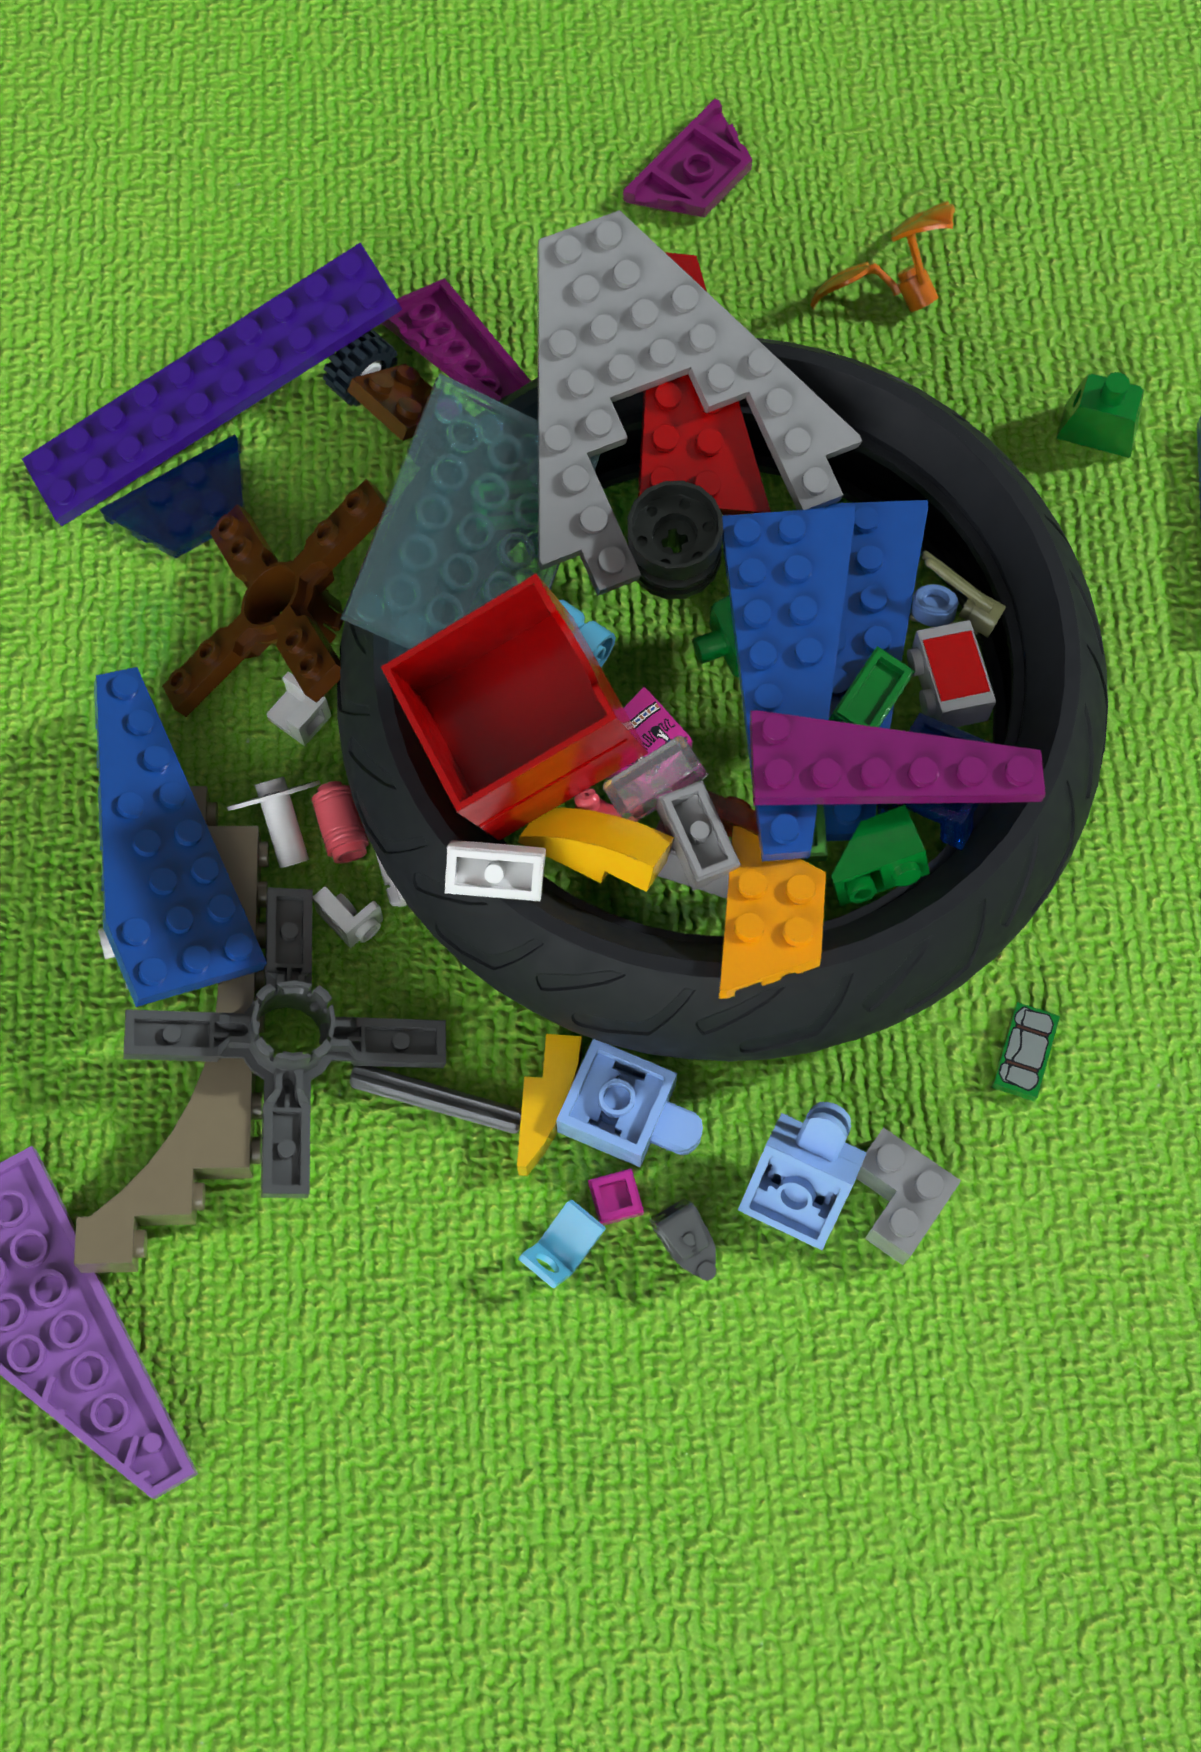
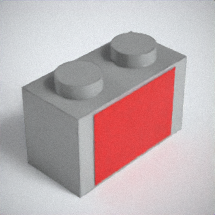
[907,620,996,732]

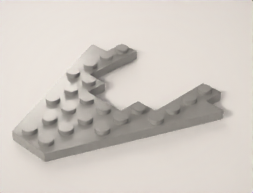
[537,210,862,596]

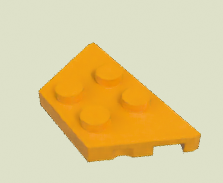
[719,826,826,999]

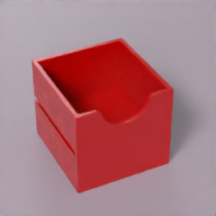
[381,573,648,841]

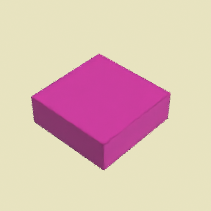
[588,1168,644,1226]

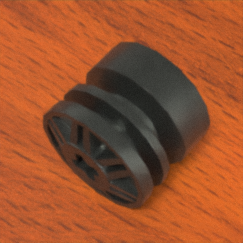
[628,481,723,599]

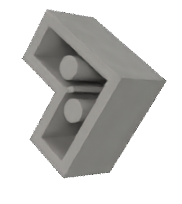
[856,1127,961,1265]

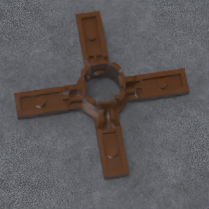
[162,479,392,717]

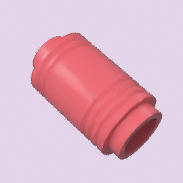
[311,781,369,864]

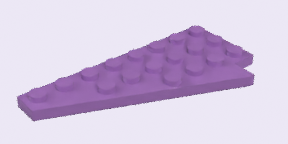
[0,1146,198,1499]

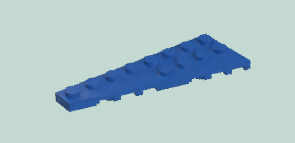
[796,500,928,841]
[722,506,856,862]

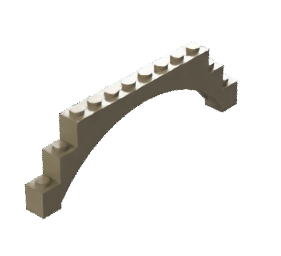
[74,786,269,1273]

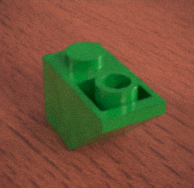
[831,805,930,907]

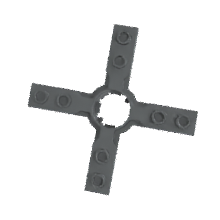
[123,887,446,1198]

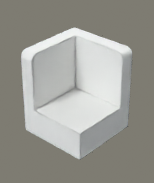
[267,672,331,746]

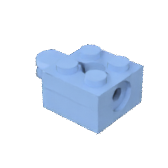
[556,1039,703,1167]
[738,1102,867,1250]

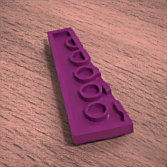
[381,278,531,407]
[749,710,1045,805]

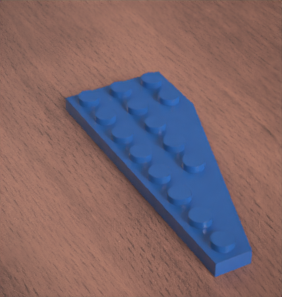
[94,667,267,1007]

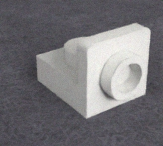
[313,886,383,948]

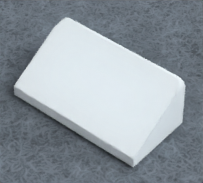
[444,840,546,901]

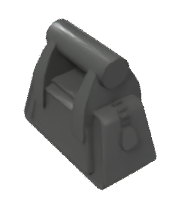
[649,1199,716,1280]

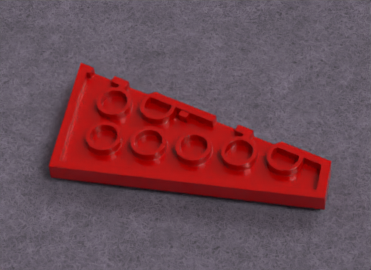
[638,252,771,515]

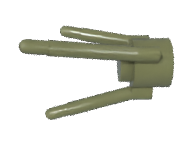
[909,551,1006,638]

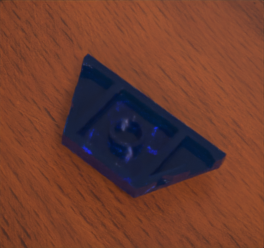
[100,434,245,558]

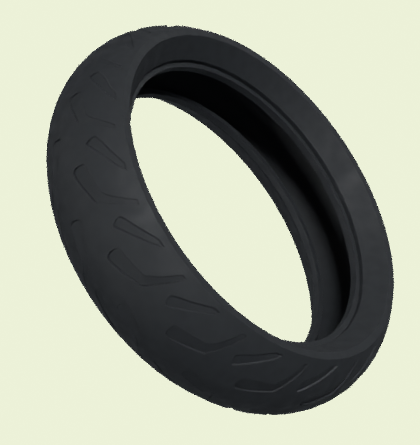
[337,338,1108,1062]

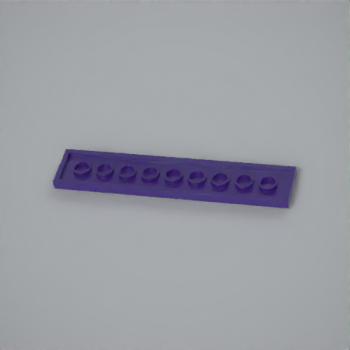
[22,243,402,526]

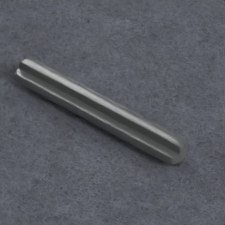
[350,1066,521,1134]

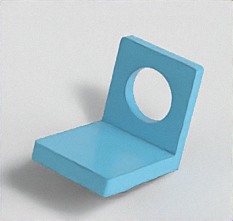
[518,1200,606,1288]

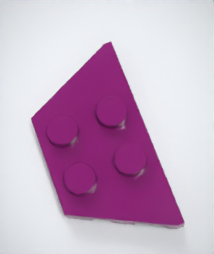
[623,98,753,218]

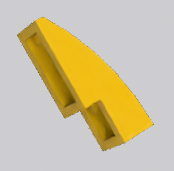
[518,807,674,892]
[517,1034,582,1176]

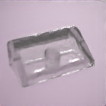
[603,735,709,822]

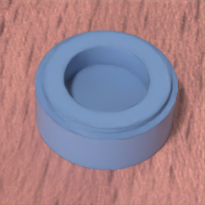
[911,584,958,627]

